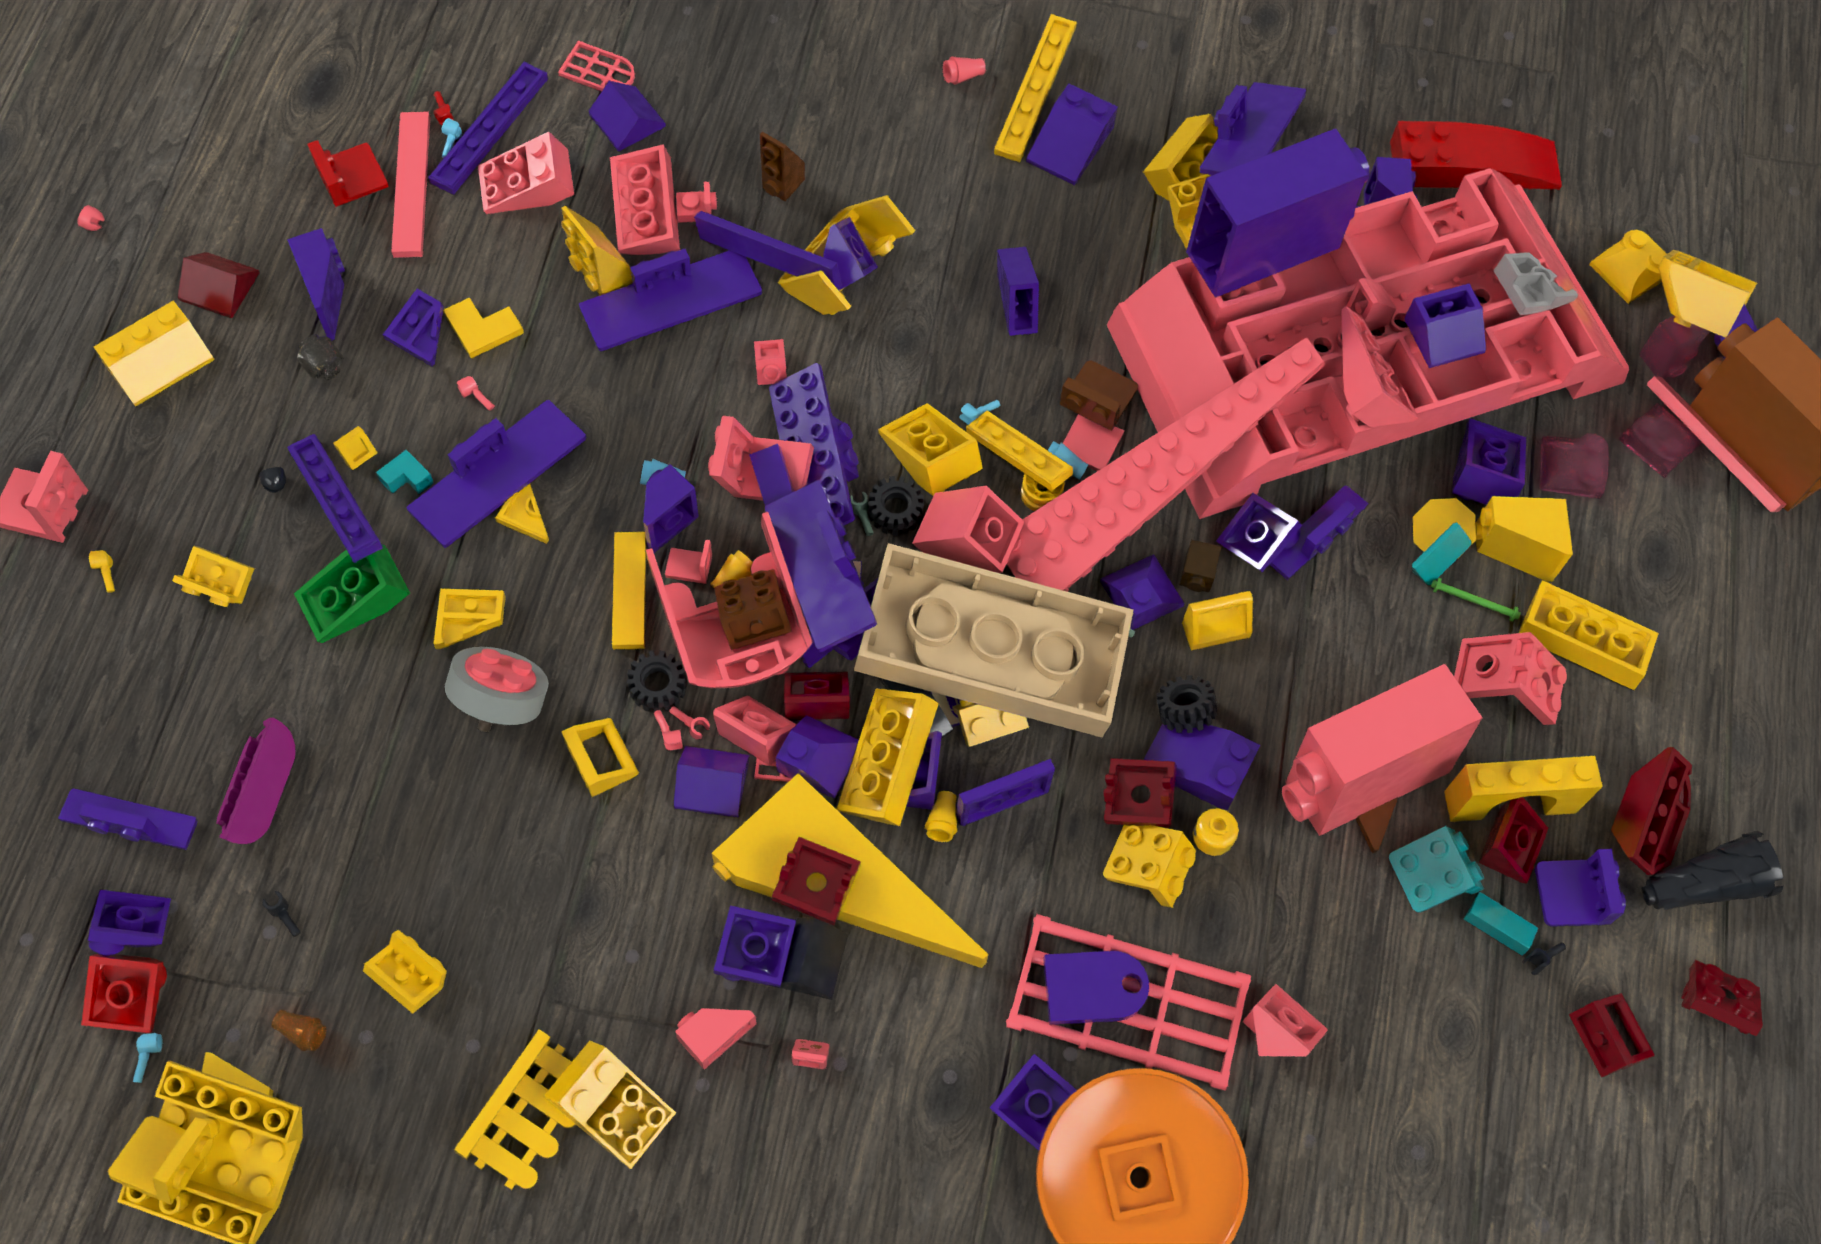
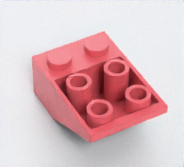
[478,132,574,214]

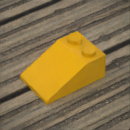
[878,403,983,496]

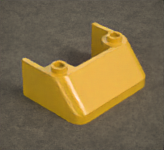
[778,195,916,315]
[1658,250,1757,338]

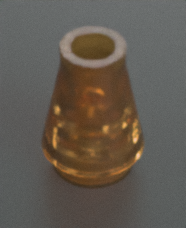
[272,1009,327,1051]

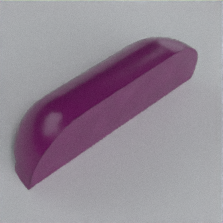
[216,717,295,844]

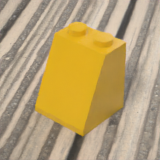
[1475,496,1573,582]

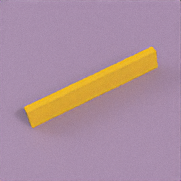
[994,14,1077,162]

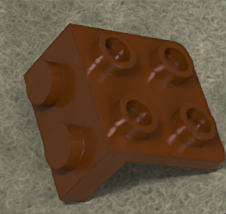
[1060,360,1138,431]

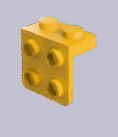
[1103,825,1196,908]
[108,1116,213,1204]

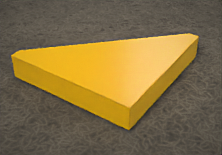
[495,483,549,544]

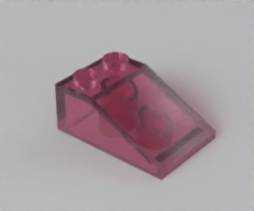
[1639,316,1710,379]

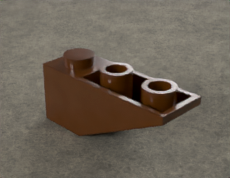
[760,132,805,201]

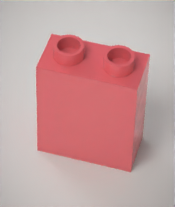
[1282,664,1483,836]

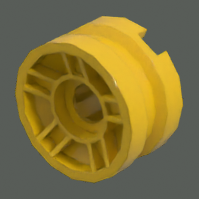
[1020,474,1065,511]

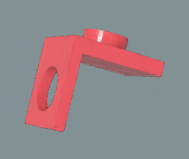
[665,540,712,584]

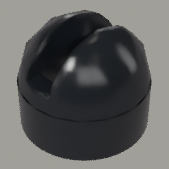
[259,467,286,493]

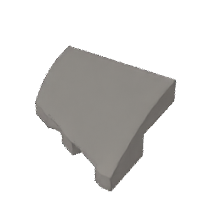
[1494,252,1578,315]

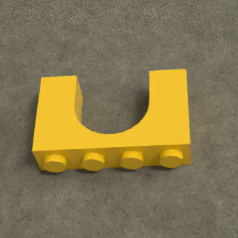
[1444,756,1603,822]

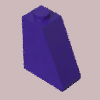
[997,247,1039,336]

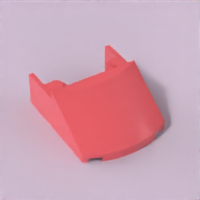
[646,512,813,688]

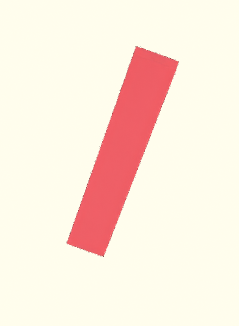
[392,112,430,258]
[1647,376,1787,512]

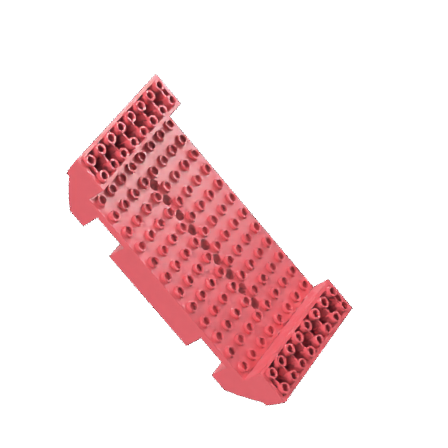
[1107,168,1629,519]

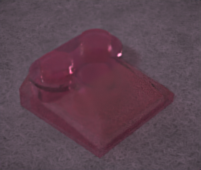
[1618,403,1703,478]
[1540,433,1608,499]

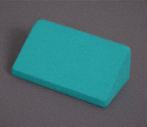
[1412,522,1472,585]
[1464,892,1538,955]

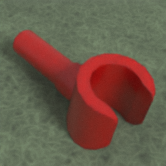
[433,91,454,126]

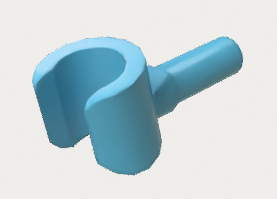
[442,118,462,158]
[959,400,1000,425]
[133,1033,163,1083]

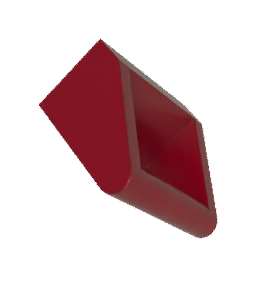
[1569,993,1655,1078]

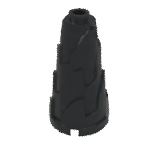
[1641,831,1783,910]

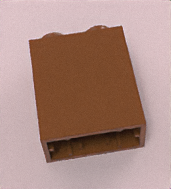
[1690,317,1821,512]

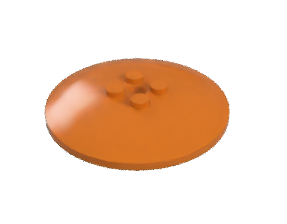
[1036,1068,1249,1244]

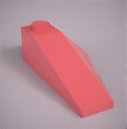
[1341,306,1418,427]

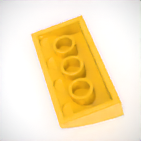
[1518,580,1659,690]
[836,688,939,826]

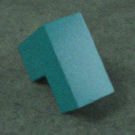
[376,450,434,494]

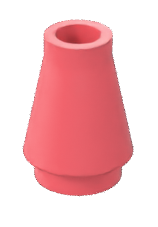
[943,57,986,85]

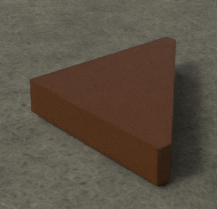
[1356,797,1398,853]

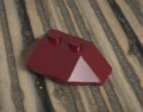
[1611,747,1692,875]

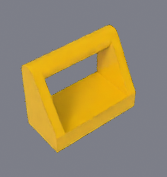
[1182,591,1253,650]
[561,718,639,797]

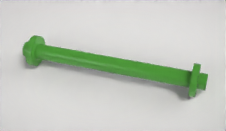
[1431,578,1521,622]

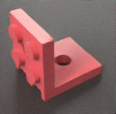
[708,416,814,501]
[0,451,88,543]
[1454,632,1567,725]

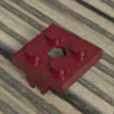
[1103,758,1177,828]
[772,837,861,925]
[1681,960,1763,1036]

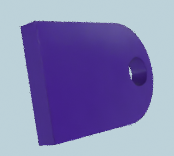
[1043,951,1149,1025]

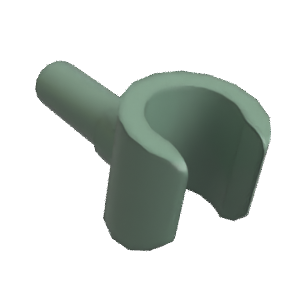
[850,492,874,536]

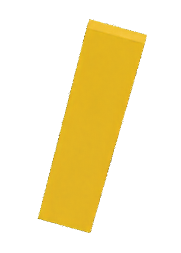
[966,411,1073,491]
[612,532,646,650]

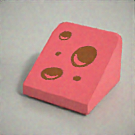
[791,1039,829,1070]

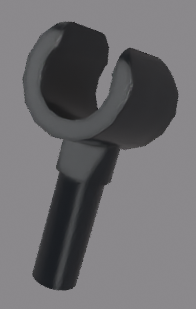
[263,891,301,937]
[1523,942,1566,975]

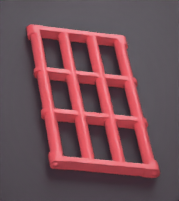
[1006,914,1251,1091]

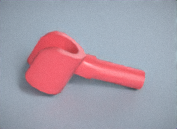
[457,376,495,411]
[669,706,710,739]
[654,710,683,751]

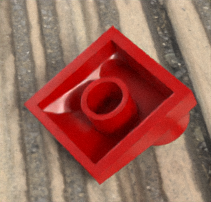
[81,954,167,1033]

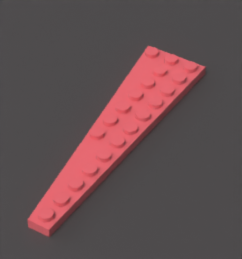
[1007,337,1325,592]

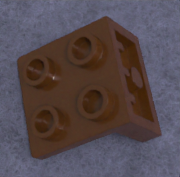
[714,569,792,650]

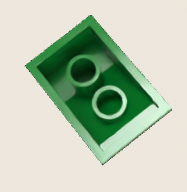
[294,544,410,643]

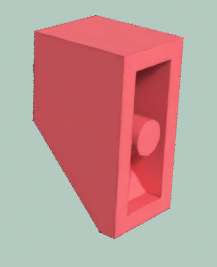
[1347,278,1396,331]
[675,1008,756,1070]

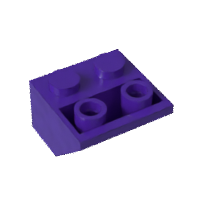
[1363,157,1417,205]
[1404,283,1486,368]

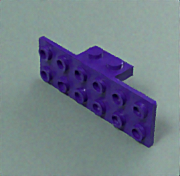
[1200,82,1306,176]
[579,248,762,351]
[769,363,859,525]
[407,400,586,548]
[765,480,877,652]

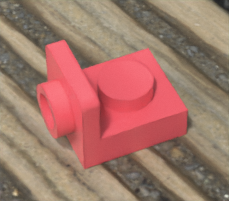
[676,182,717,223]
[754,339,787,385]

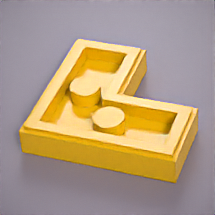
[443,297,524,358]

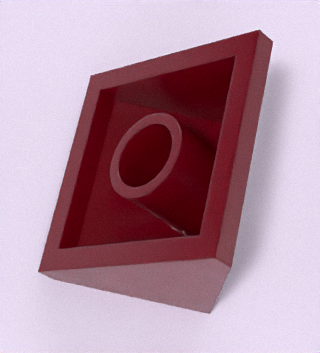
[178,252,260,318]
[784,672,850,720]
[1478,797,1549,883]

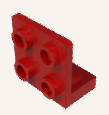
[307,140,388,207]

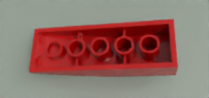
[1390,121,1562,189]

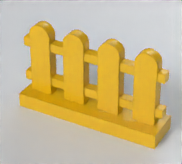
[454,1029,576,1190]

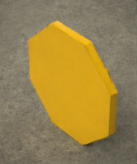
[1413,498,1476,552]

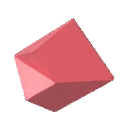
[1243,984,1328,1056]

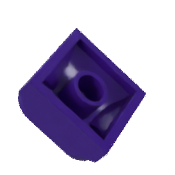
[1216,493,1302,572]
[88,890,171,956]
[714,905,796,987]
[989,1054,1076,1151]

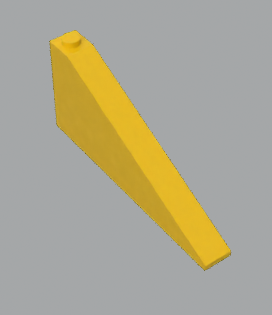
[712,773,988,968]

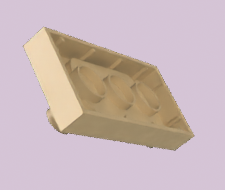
[854,543,1133,737]

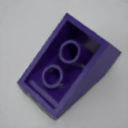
[1026,84,1118,185]
[287,228,345,341]
[1452,418,1526,505]
[1144,724,1260,811]

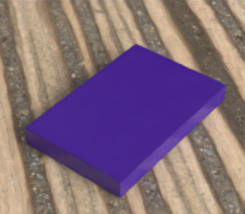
[956,759,1055,826]

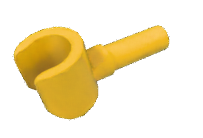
[89,550,115,593]

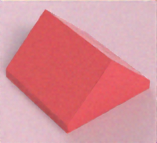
[713,695,797,766]

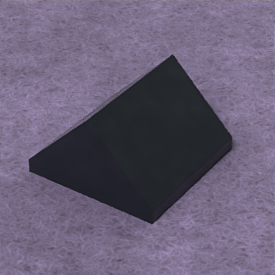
[769,917,848,1000]

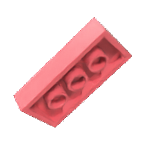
[610,144,680,255]

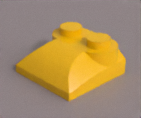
[1589,230,1667,304]

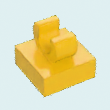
[333,426,377,470]

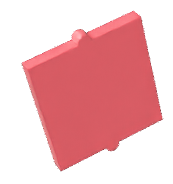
[1063,414,1125,471]

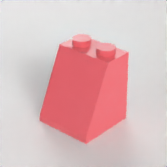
[913,486,1025,573]

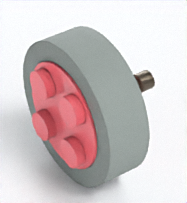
[445,647,549,732]

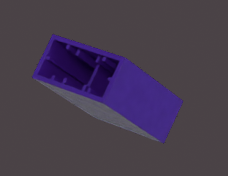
[1186,128,1370,298]

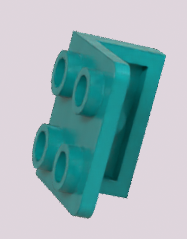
[1389,826,1484,913]

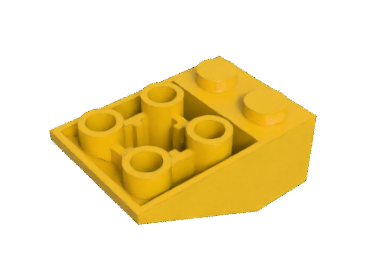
[561,206,633,295]
[544,1041,676,1169]

